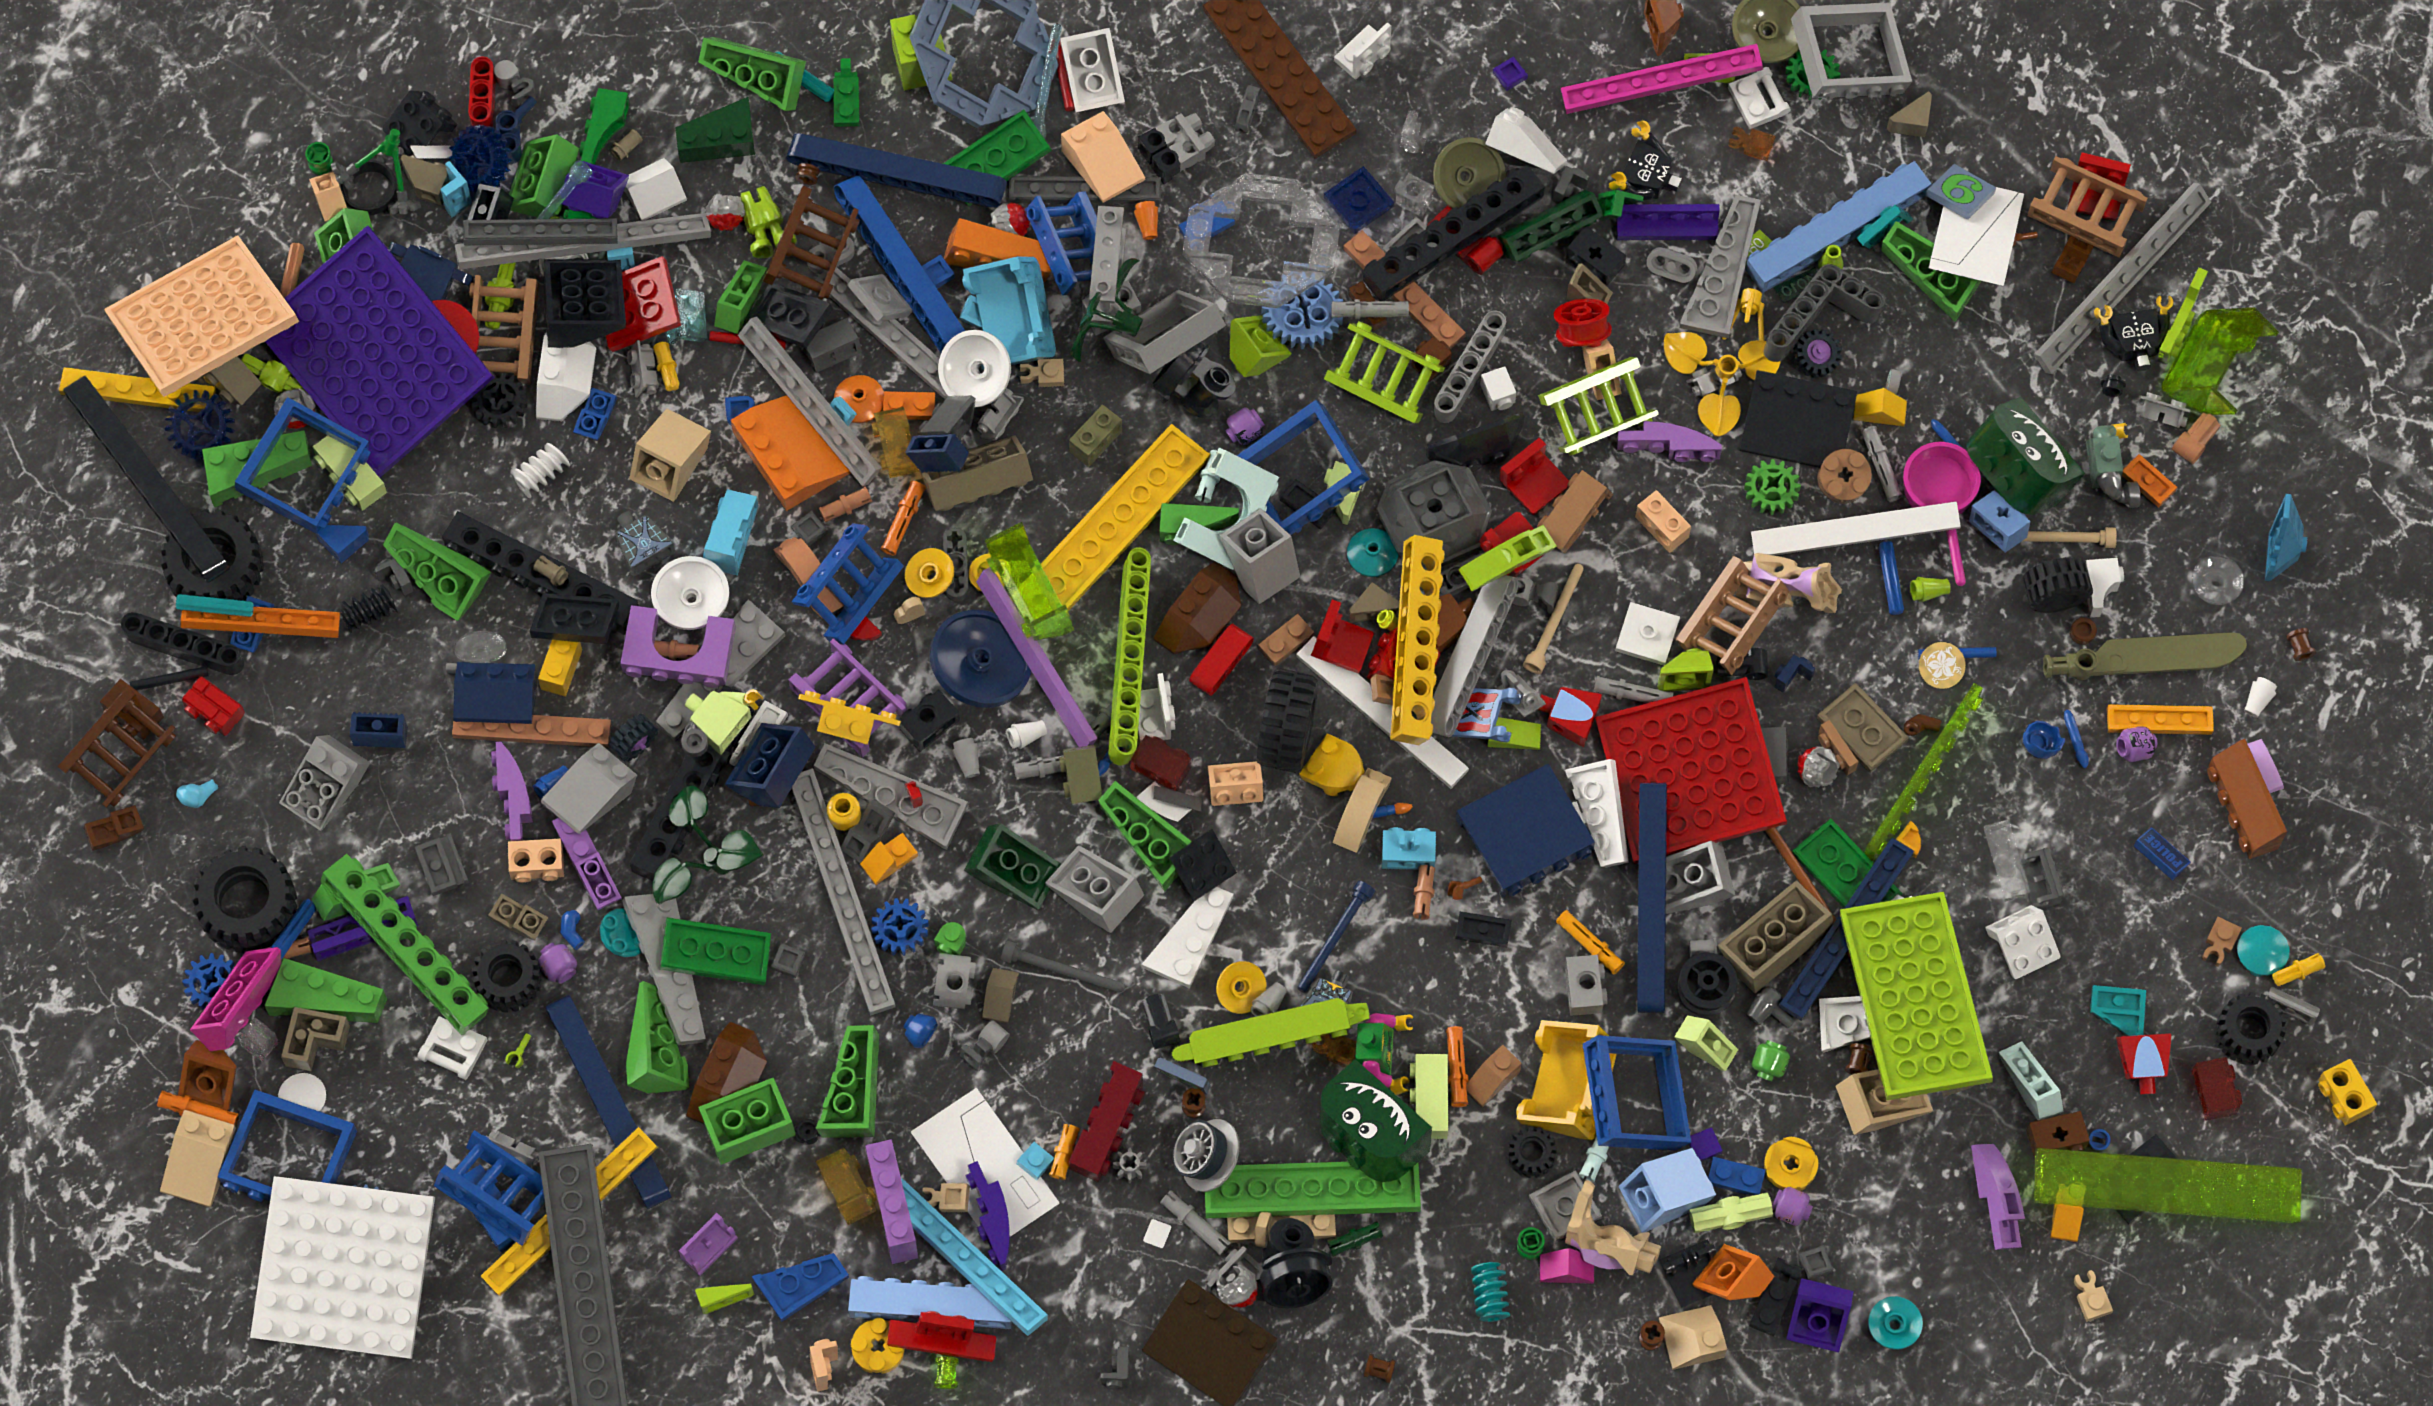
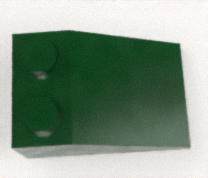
[964,823,1061,910]

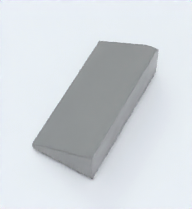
[2266,987,2320,1025]

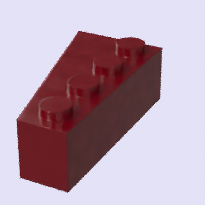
[1069,1061,1146,1182]

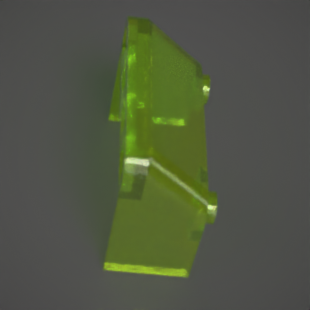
[2162,307,2279,415]
[984,522,1074,641]

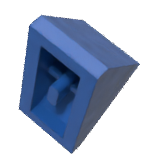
[315,525,369,564]

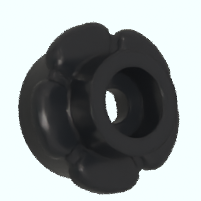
[2100,375,2126,397]
[795,1119,820,1145]

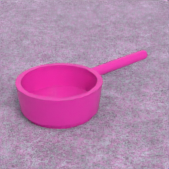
[1903,442,1981,586]

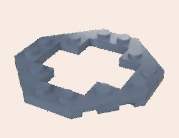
[909,0,1059,128]

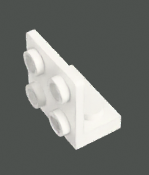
[1334,23,1392,80]
[1138,673,1175,744]
[1985,905,2060,979]

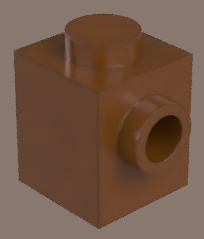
[1411,336,1452,383]

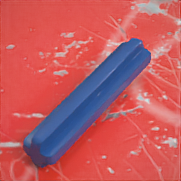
[1879,541,1904,615]
[271,899,316,960]

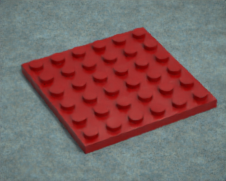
[1595,677,1787,864]

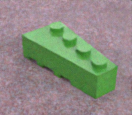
[698,37,806,111]
[1881,221,1981,322]
[202,431,312,508]
[1098,781,1192,892]
[265,958,387,1023]
[816,1025,879,1138]

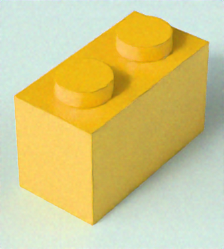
[538,640,582,697]

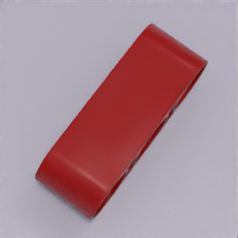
[468,56,496,133]
[1189,623,1254,696]

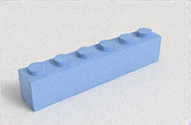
[848,1276,1012,1329]

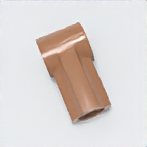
[2172,413,2221,465]

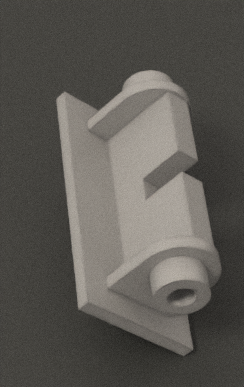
[627,340,658,397]
[1686,360,1742,397]
[977,388,1024,440]
[2135,392,2190,428]
[1497,670,1546,717]
[486,1131,539,1169]

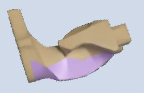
[1736,553,1842,613]
[1565,1180,1661,1275]

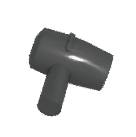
[1746,986,1795,1028]

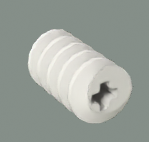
[513,443,570,498]

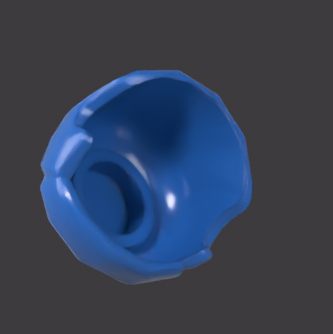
[2023,721,2065,759]

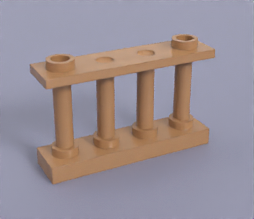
[2027,156,2148,258]
[470,275,539,384]
[1676,556,1790,675]

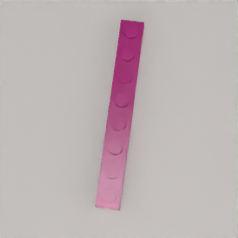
[1561,44,1763,114]

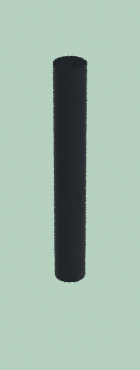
[129,666,209,691]

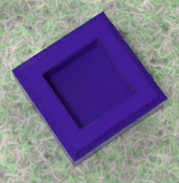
[1493,56,1528,91]
[1689,1127,1723,1162]

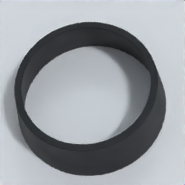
[340,160,396,215]

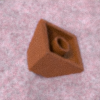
[1644,0,1684,56]
[178,1040,237,1111]

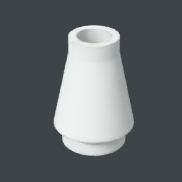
[2244,677,2277,718]
[1006,720,1047,749]

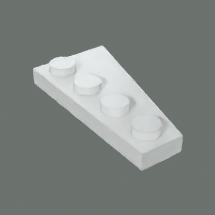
[1565,759,1629,868]
[1142,887,1233,988]
[1819,996,1871,1053]

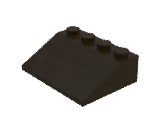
[1142,1279,1277,1406]

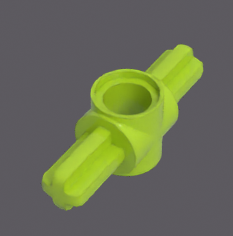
[485,262,516,330]
[241,354,309,395]

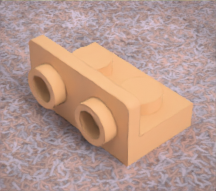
[1208,761,1263,806]
[810,1339,838,1392]

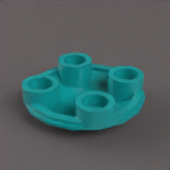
[599,908,642,957]
[2236,925,2290,977]

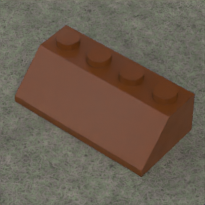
[2207,739,2287,859]

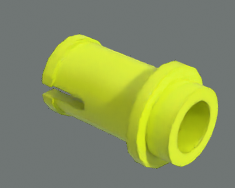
[1377,609,1398,631]

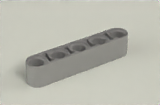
[1434,310,1506,423]

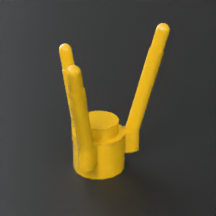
[1722,288,1765,341]

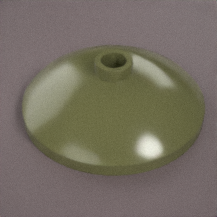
[1732,0,1800,63]
[1433,137,1506,209]

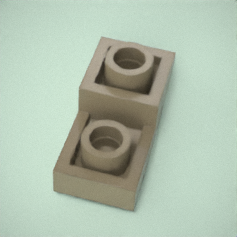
[487,893,548,941]

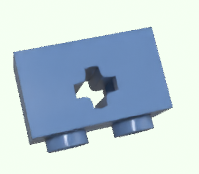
[1969,490,2031,553]

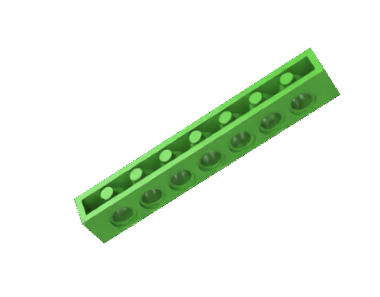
[320,854,489,1036]

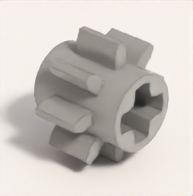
[1113,1148,1147,1183]

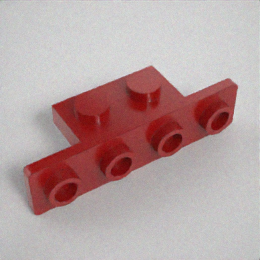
[887,1311,996,1362]

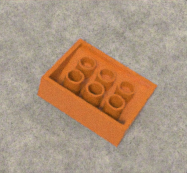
[731,395,851,511]

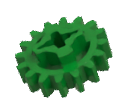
[1785,49,1841,100]

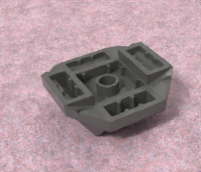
[1377,460,1492,567]

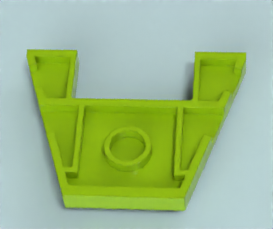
[2158,267,2208,364]

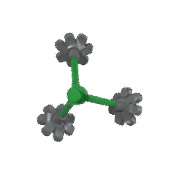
[331,129,421,215]

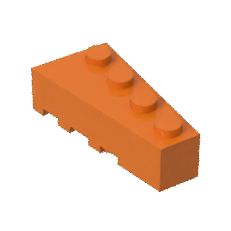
[944,218,1051,282]

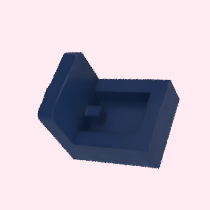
[1774,655,1815,693]

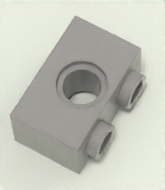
[1565,955,1607,1016]

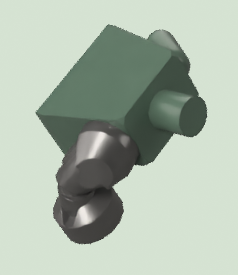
[2086,423,2140,508]

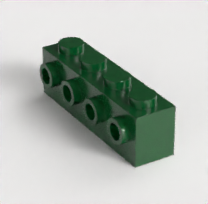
[1497,190,1604,262]

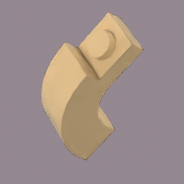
[1333,768,1392,853]

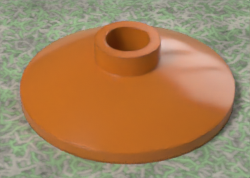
[834,375,884,423]

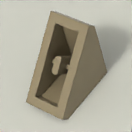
[1887,91,1932,137]
[1566,263,1613,303]
[1349,582,1400,623]
[982,968,1019,1024]

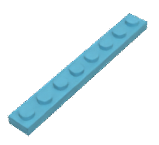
[901,1178,1048,1336]

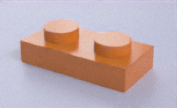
[883,391,936,420]
[2122,454,2177,508]

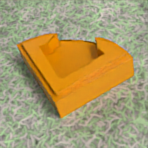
[1896,821,1921,858]

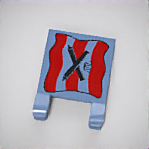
[1451,688,1522,742]

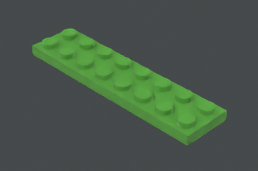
[1205,1162,1421,1218]

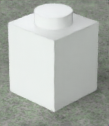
[1480,366,1516,411]

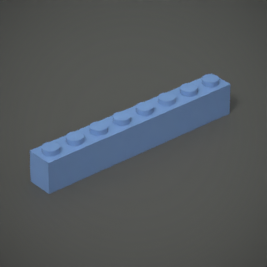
[1745,161,1932,293]

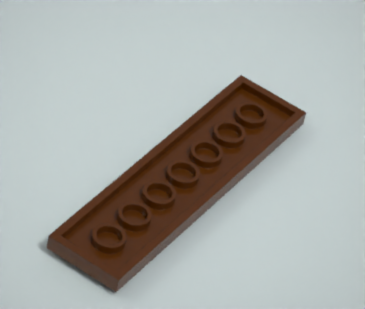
[1203,0,1357,159]

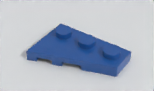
[752,1253,849,1322]

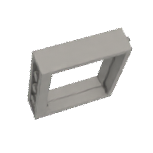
[1791,3,1912,100]
[1103,290,1226,374]

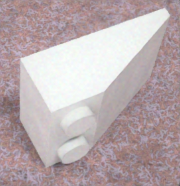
[1060,28,1125,112]
[1485,107,1567,174]

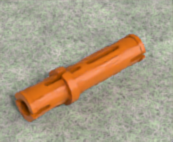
[880,481,926,556]
[1446,1026,1469,1107]
[157,1090,239,1127]

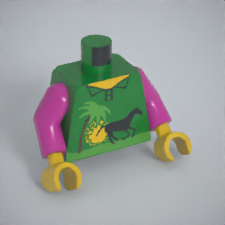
[1356,1013,1413,1095]

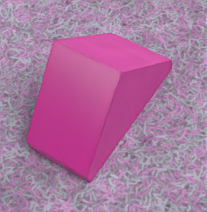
[1540,1248,1594,1284]

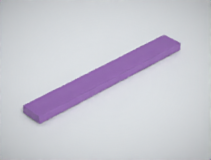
[976,567,1097,747]

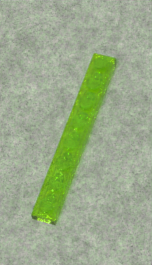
[1864,683,1983,861]

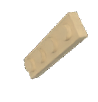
[1227,1214,1336,1243]

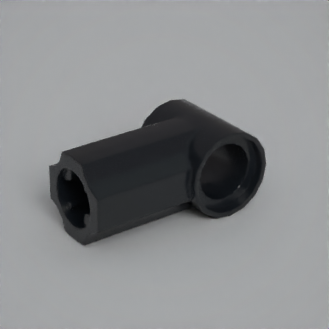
[1716,648,1768,681]
[1142,994,1180,1050]

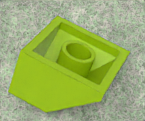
[1230,315,1292,377]
[1657,648,1713,691]

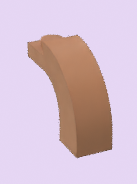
[773,537,844,618]

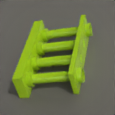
[1324,321,1445,423]
[1538,357,1659,456]

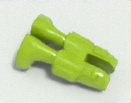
[741,186,797,258]

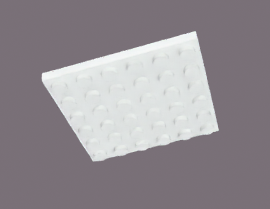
[250,1176,435,1359]

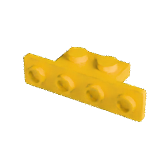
[798,690,901,745]

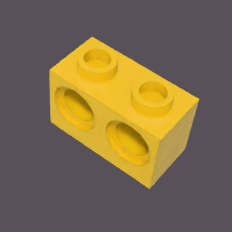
[2318,1059,2377,1126]

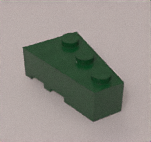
[675,97,755,163]

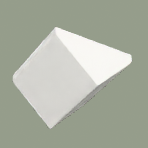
[624,158,687,221]

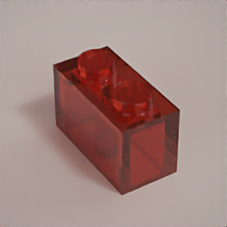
[1130,735,1192,791]
[2192,1057,2242,1121]

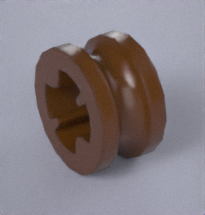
[795,163,820,185]

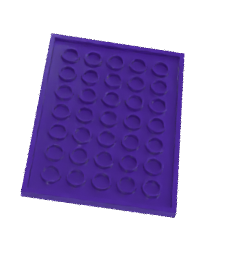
[265,225,495,478]

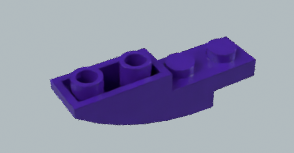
[965,1161,1010,1271]

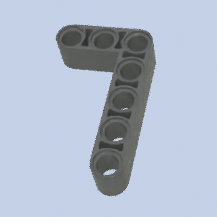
[1763,264,1885,362]

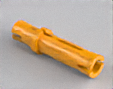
[1556,910,1625,975]

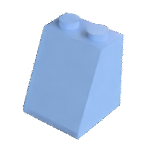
[1619,1148,1716,1232]

